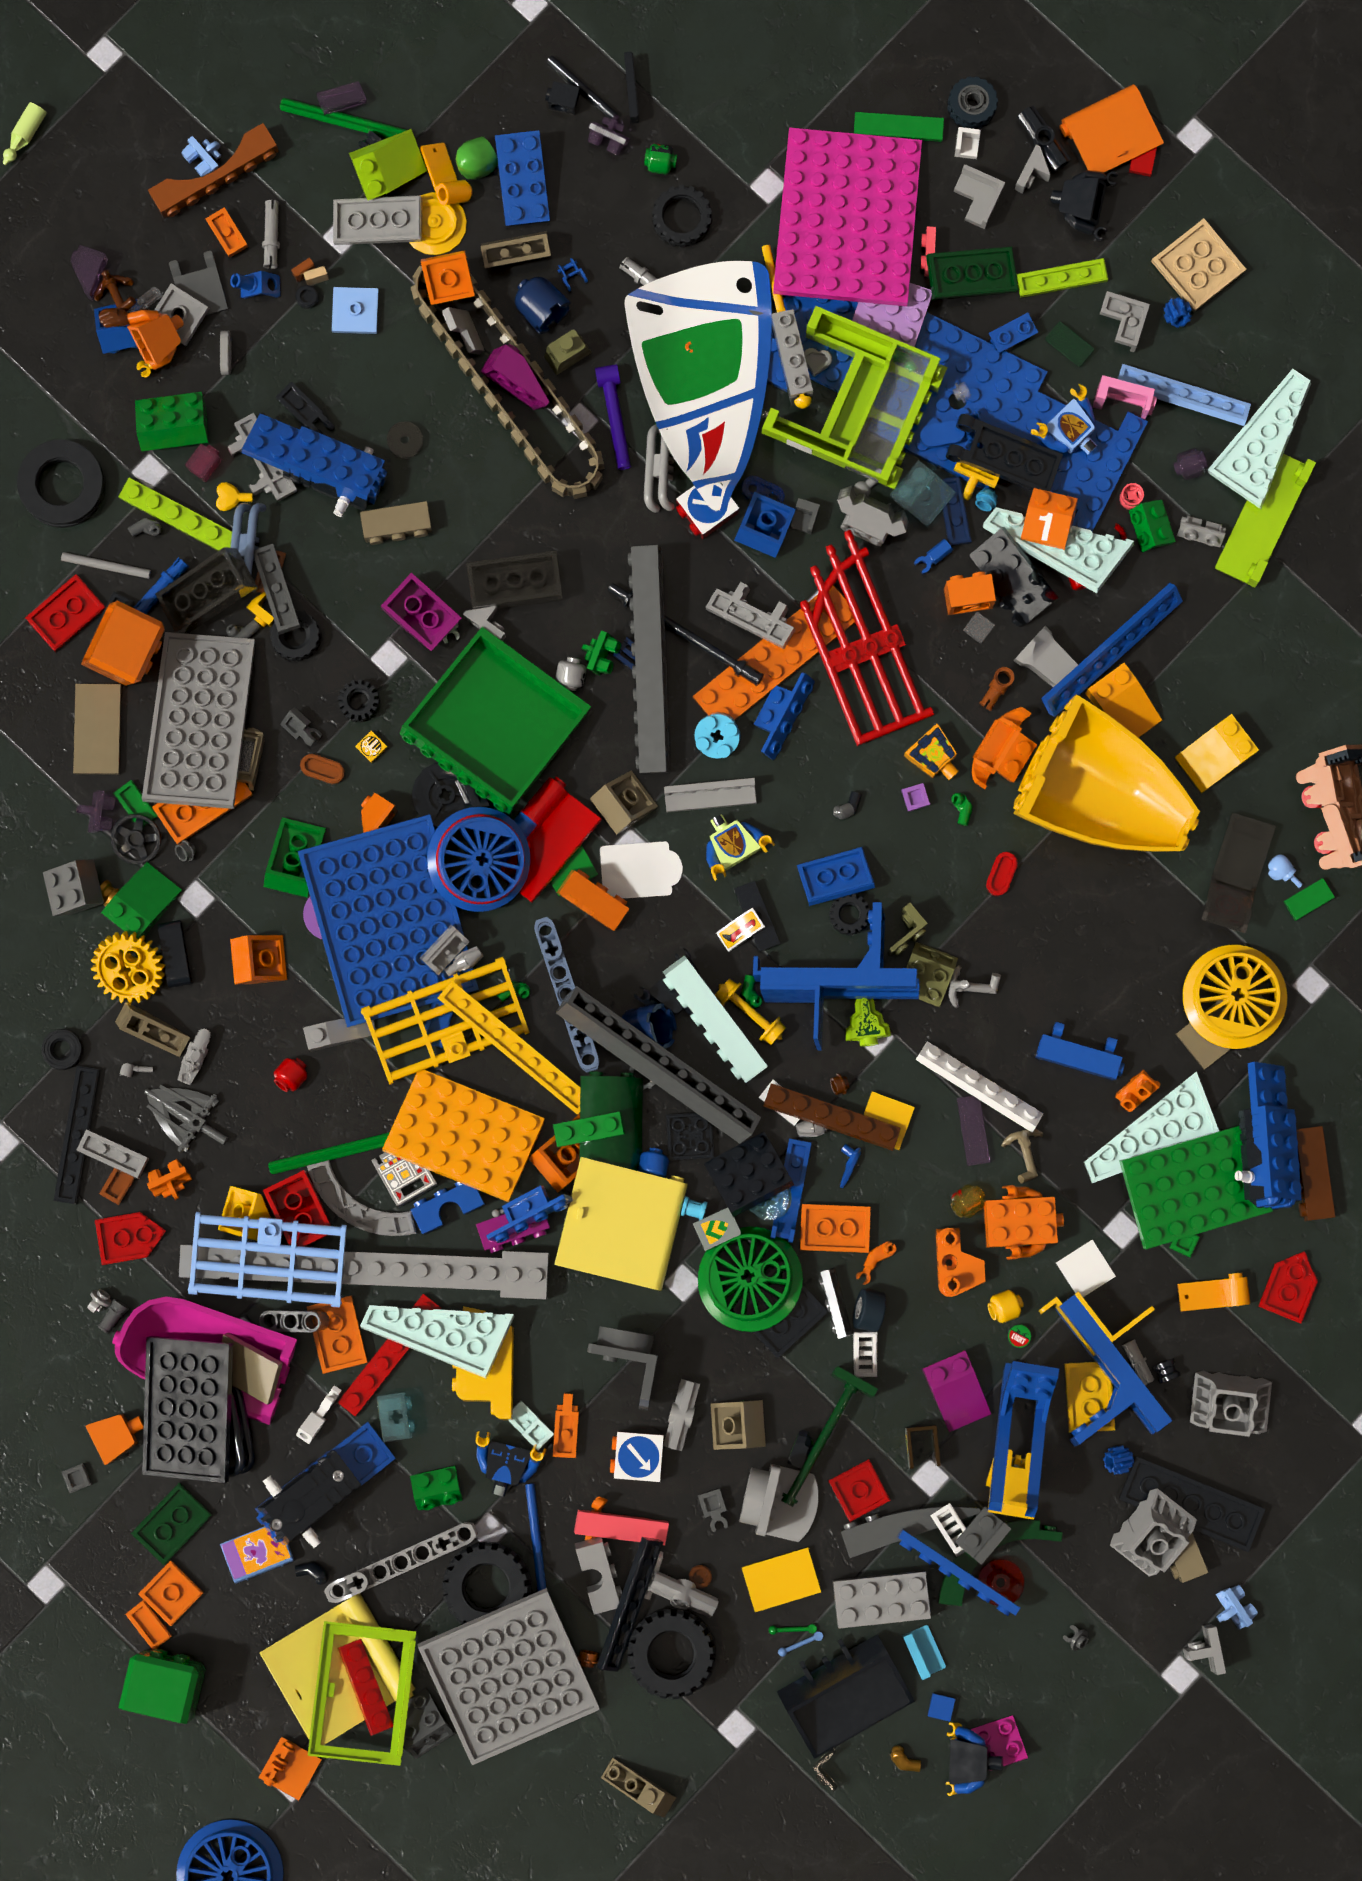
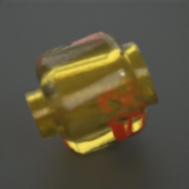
[950,1184,985,1218]

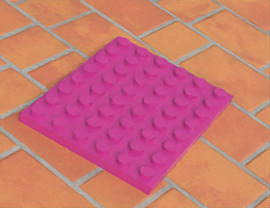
[773,128,922,307]

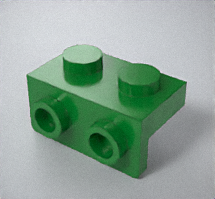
[1129,500,1176,552]
[410,1466,463,1510]

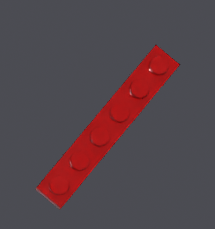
[337,1294,441,1417]

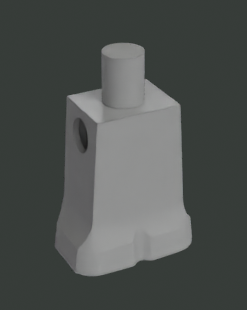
[1013,625,1078,687]

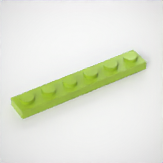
[118,478,239,558]

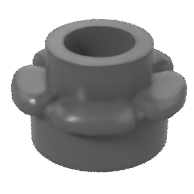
[175,840,196,861]

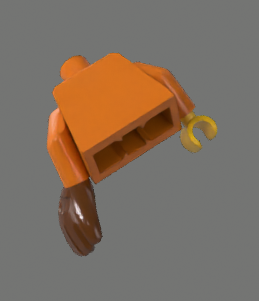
[99,308,184,377]

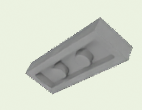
[77,1130,149,1179]

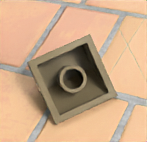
[590,770,658,835]
[711,1400,766,1450]

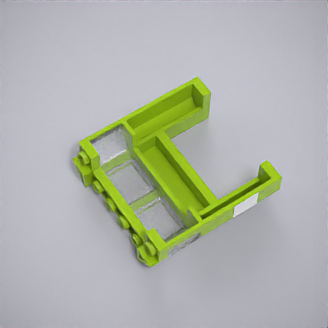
[762,306,948,489]

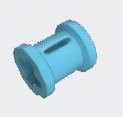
[680,1196,708,1221]

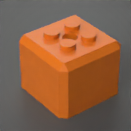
[81,600,165,686]

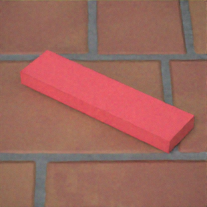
[574,1510,669,1545]

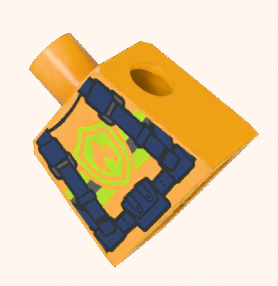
[904,724,959,780]

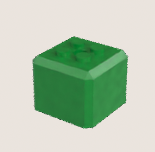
[118,1648,206,1724]

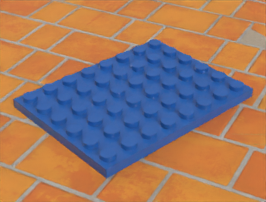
[297,814,479,1027]

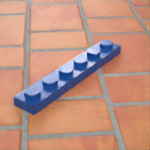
[897,1529,1020,1616]

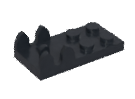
[969,527,1059,627]

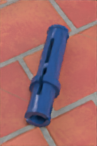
[134,557,189,614]

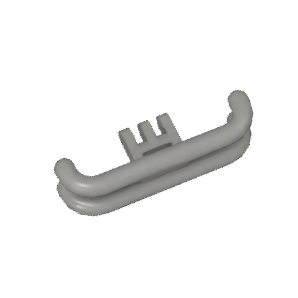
[644,424,674,513]

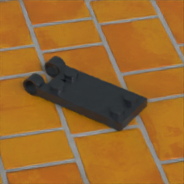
[946,414,1063,492]

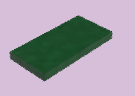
[926,247,1019,299]

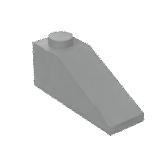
[303,1018,376,1052]

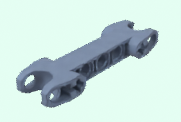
[534,917,599,1073]

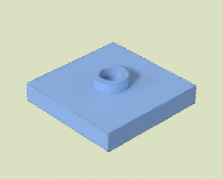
[332,287,379,334]

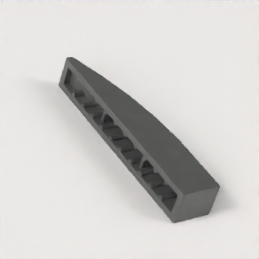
[840,1506,980,1558]

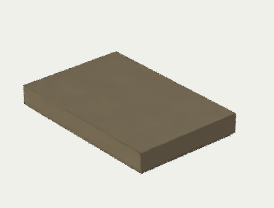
[222,1333,283,1405]

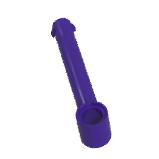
[595,364,631,470]

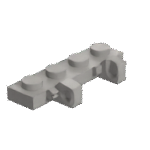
[228,413,297,502]
[706,582,795,649]

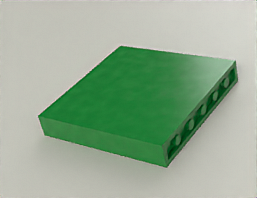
[400,627,591,814]

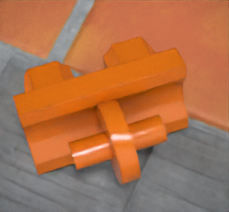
[1115,1070,1160,1112]
[147,1159,192,1200]

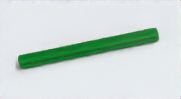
[280,98,407,138]
[268,1132,390,1174]

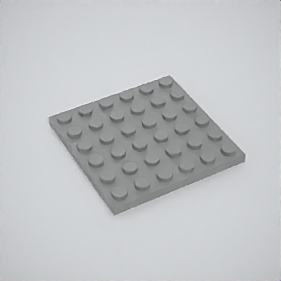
[417,1588,600,1765]

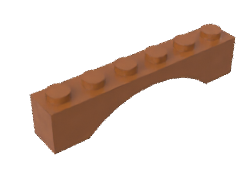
[148,123,279,218]

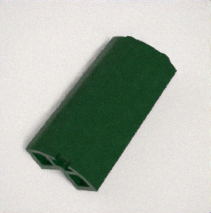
[579,1072,643,1171]

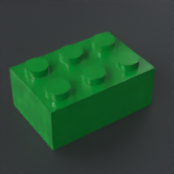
[135,392,208,451]

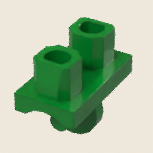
[581,631,622,676]

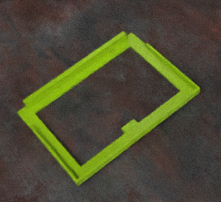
[307,1621,416,1766]

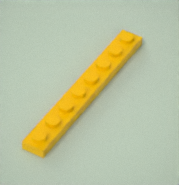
[437,980,580,1115]

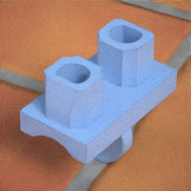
[181,136,221,177]

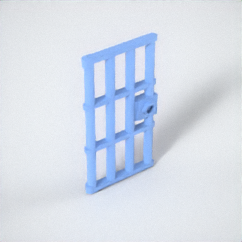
[188,1212,347,1307]

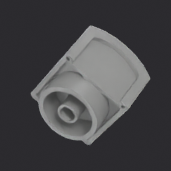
[739,1464,818,1542]

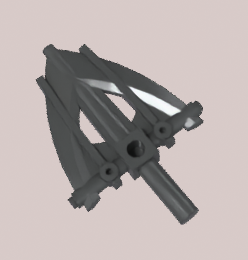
[144,1085,228,1153]

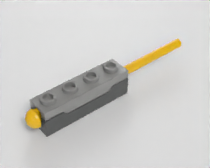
[762,245,813,409]

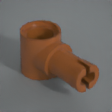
[979,667,1014,711]

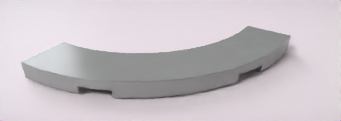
[307,1160,417,1236]

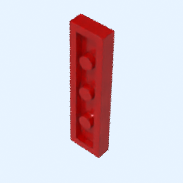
[338,1639,393,1736]

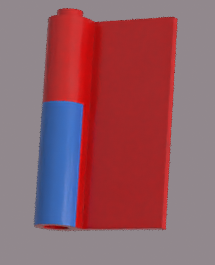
[480,777,602,903]

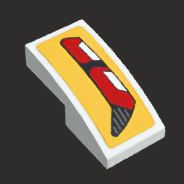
[717,908,765,952]

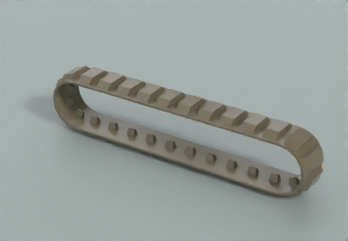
[411,266,604,499]

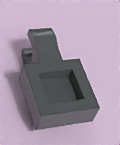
[280,707,322,746]

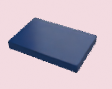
[797,847,875,906]

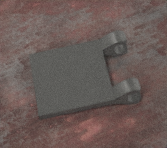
[169,251,228,316]

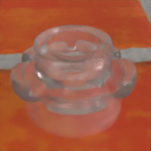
[953,382,972,403]

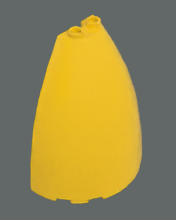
[1013,695,1200,852]

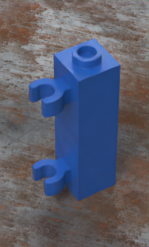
[1035,1022,1125,1080]

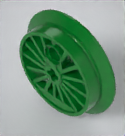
[698,1227,803,1332]

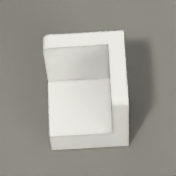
[954,127,981,159]

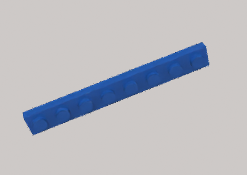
[1041,583,1183,717]

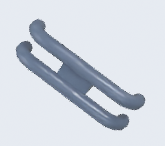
[228,503,266,592]

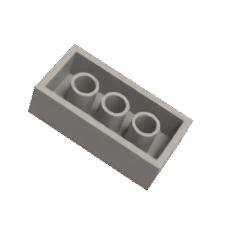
[832,1570,931,1629]

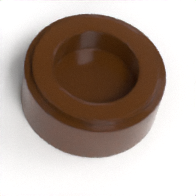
[689,1565,712,1588]

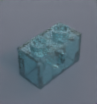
[377,1392,415,1442]

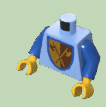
[1031,384,1098,455]

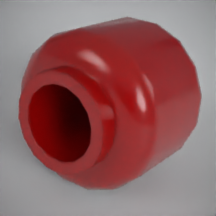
[274,1058,308,1092]

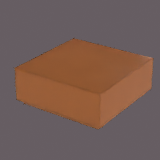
[291,257,316,282]

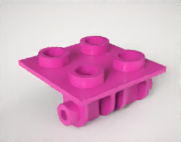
[970,1715,1028,1771]

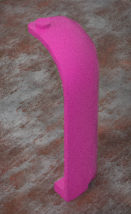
[112,1297,297,1425]

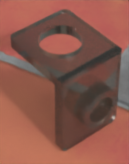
[813,1747,837,1792]

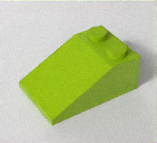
[349,129,427,201]

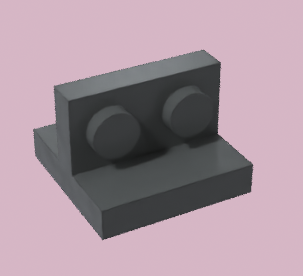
[955,1506,1011,1565]

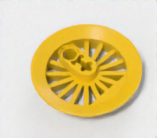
[1183,945,1287,1049]

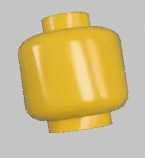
[988,1290,1024,1323]

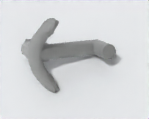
[949,965,1001,1009]

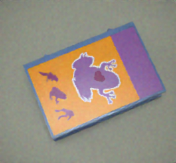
[220,1526,294,1584]

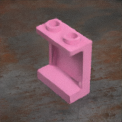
[1093,375,1157,420]

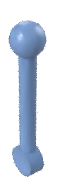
[778,1631,823,1657]

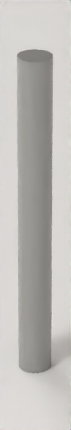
[61,552,151,579]

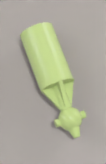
[3,102,47,165]

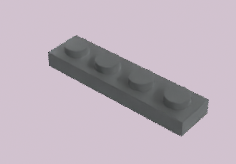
[254,544,301,635]

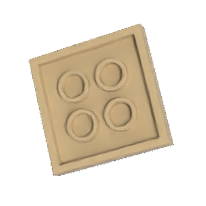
[1151,218,1246,312]

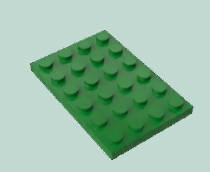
[1119,1125,1273,1249]

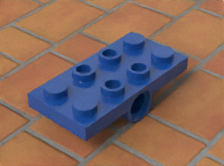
[495,130,550,226]

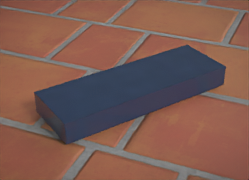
[937,476,971,546]

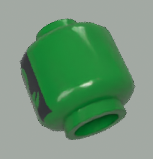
[644,144,677,175]

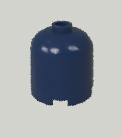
[515,277,571,334]
[621,1003,677,1048]

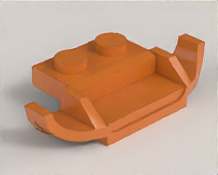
[972,707,1037,789]

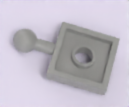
[155,283,210,346]

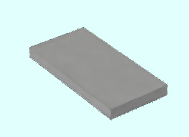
[333,196,422,245]

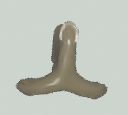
[1001,1129,1043,1183]

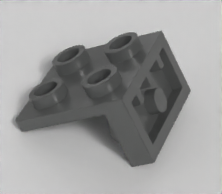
[389,1689,454,1759]

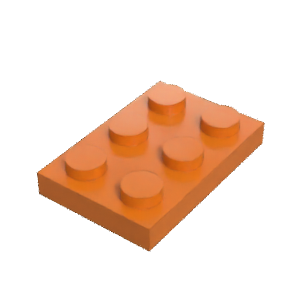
[800,1204,871,1253]
[307,1296,368,1374]

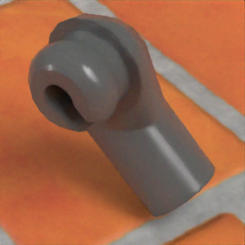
[128,518,162,537]
[226,619,261,639]

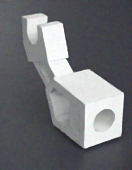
[296,1385,342,1444]

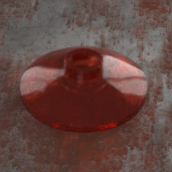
[978,1559,1024,1606]

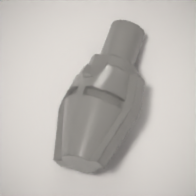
[444,946,483,977]
[796,1121,827,1137]

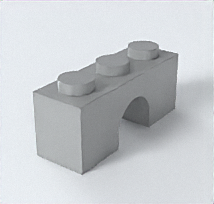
[575,1537,622,1615]

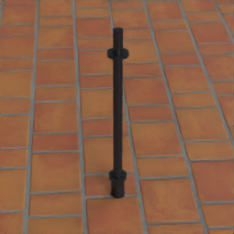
[608,583,764,686]

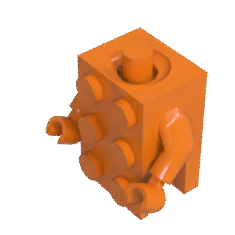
[983,1185,1064,1260]

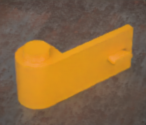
[420,143,472,205]
[1177,1273,1250,1311]

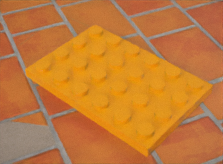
[382,1070,545,1202]

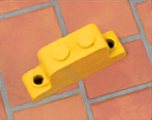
[452,1326,514,1420]

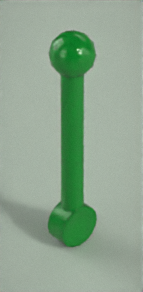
[768,1624,817,1635]

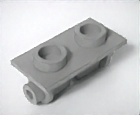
[1177,515,1226,547]

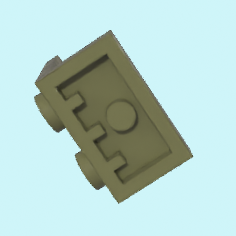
[888,903,928,956]
[906,942,958,1007]

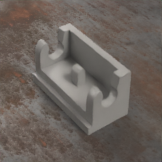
[420,925,469,975]

